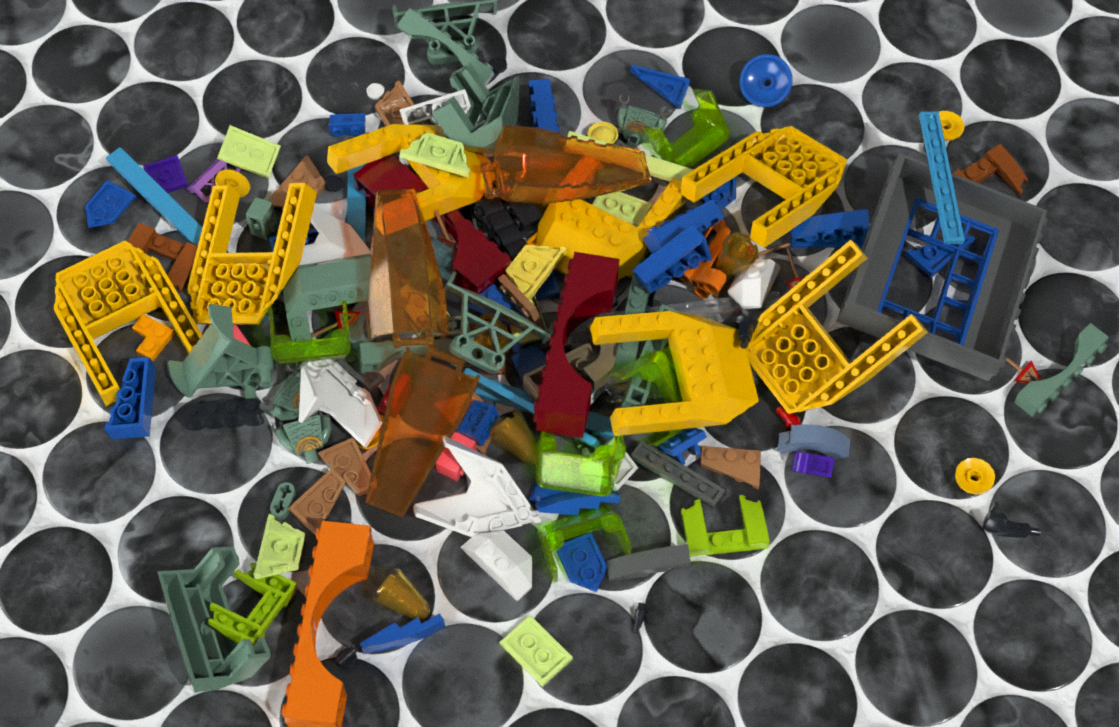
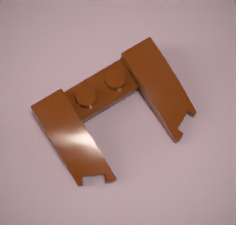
[953,144,1028,196]
[128,223,198,292]

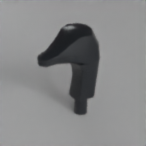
[721,307,754,349]
[983,502,1041,538]

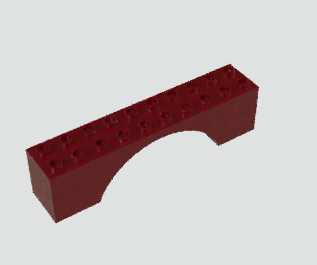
[353,154,512,294]
[533,252,620,438]

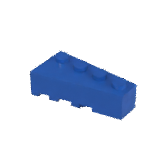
[528,78,562,159]
[633,225,712,293]
[104,357,156,440]

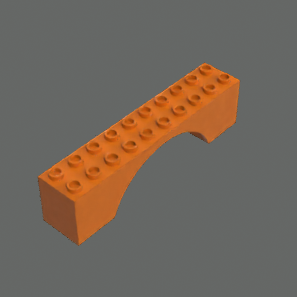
[282,521,374,727]

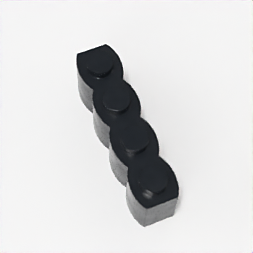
[474,194,528,263]
[182,398,264,431]

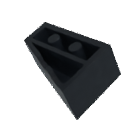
[490,171,542,232]

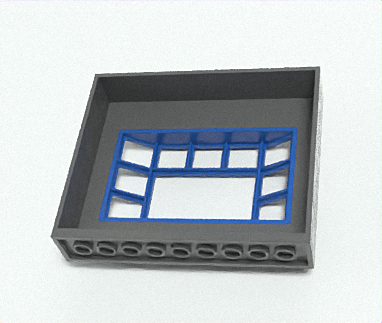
[836,153,1048,381]

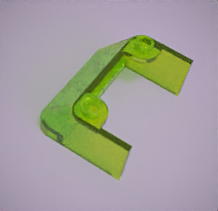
[643,89,730,168]
[268,300,351,364]
[611,350,683,447]
[535,431,626,496]
[538,506,632,583]

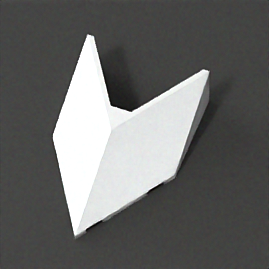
[298,207,372,266]
[299,351,383,447]
[413,436,542,537]

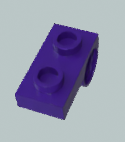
[792,451,834,478]

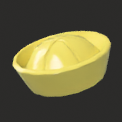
[587,122,618,144]

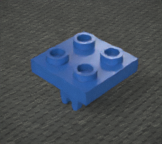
[656,428,707,465]

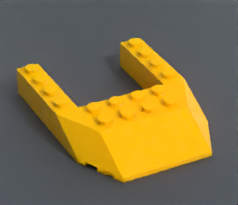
[327,124,500,237]
[680,126,847,248]
[536,155,687,282]
[187,183,317,325]
[746,240,928,414]
[54,241,202,406]
[590,311,759,436]

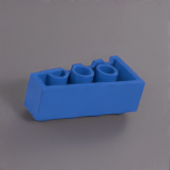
[643,199,724,254]
[790,209,870,248]

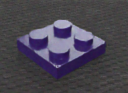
[143,155,188,193]

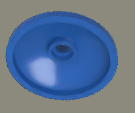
[740,54,793,107]

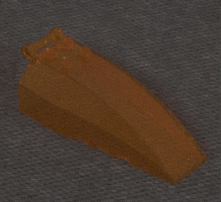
[479,125,651,204]
[365,189,449,348]
[365,344,480,517]

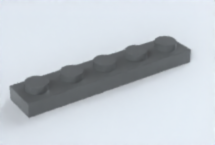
[631,440,725,508]

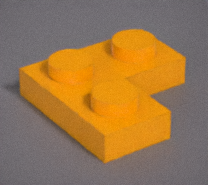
[132,314,175,362]

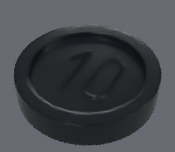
[490,57,507,73]
[325,175,343,192]

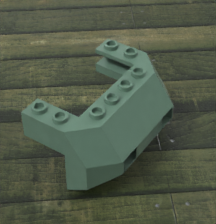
[432,63,519,155]
[283,253,407,351]
[157,547,271,692]

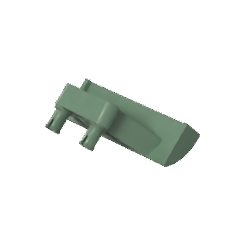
[392,0,497,65]
[442,271,554,374]
[167,304,274,399]

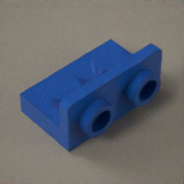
[329,113,366,136]
[456,400,500,446]

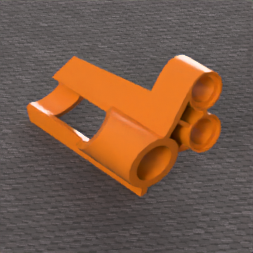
[679,219,731,299]

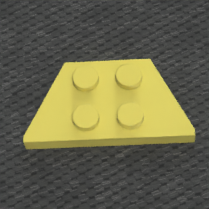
[505,245,567,301]

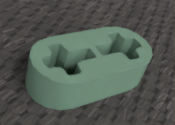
[270,482,296,520]

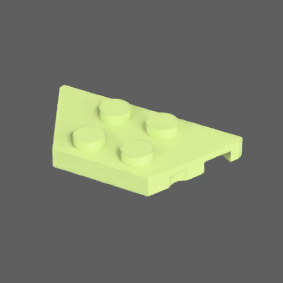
[399,133,470,177]
[254,514,305,579]

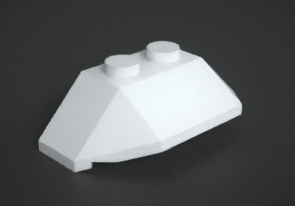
[400,89,471,126]
[728,258,781,309]
[461,530,532,602]

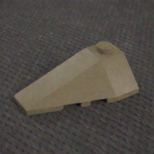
[522,342,599,402]

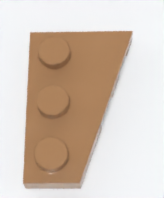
[498,274,545,329]
[317,437,377,496]
[700,446,761,490]
[288,468,346,537]

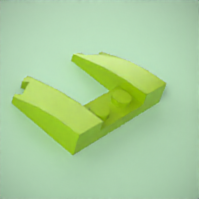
[681,495,770,557]
[208,562,297,647]

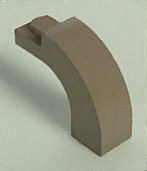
[583,322,617,392]

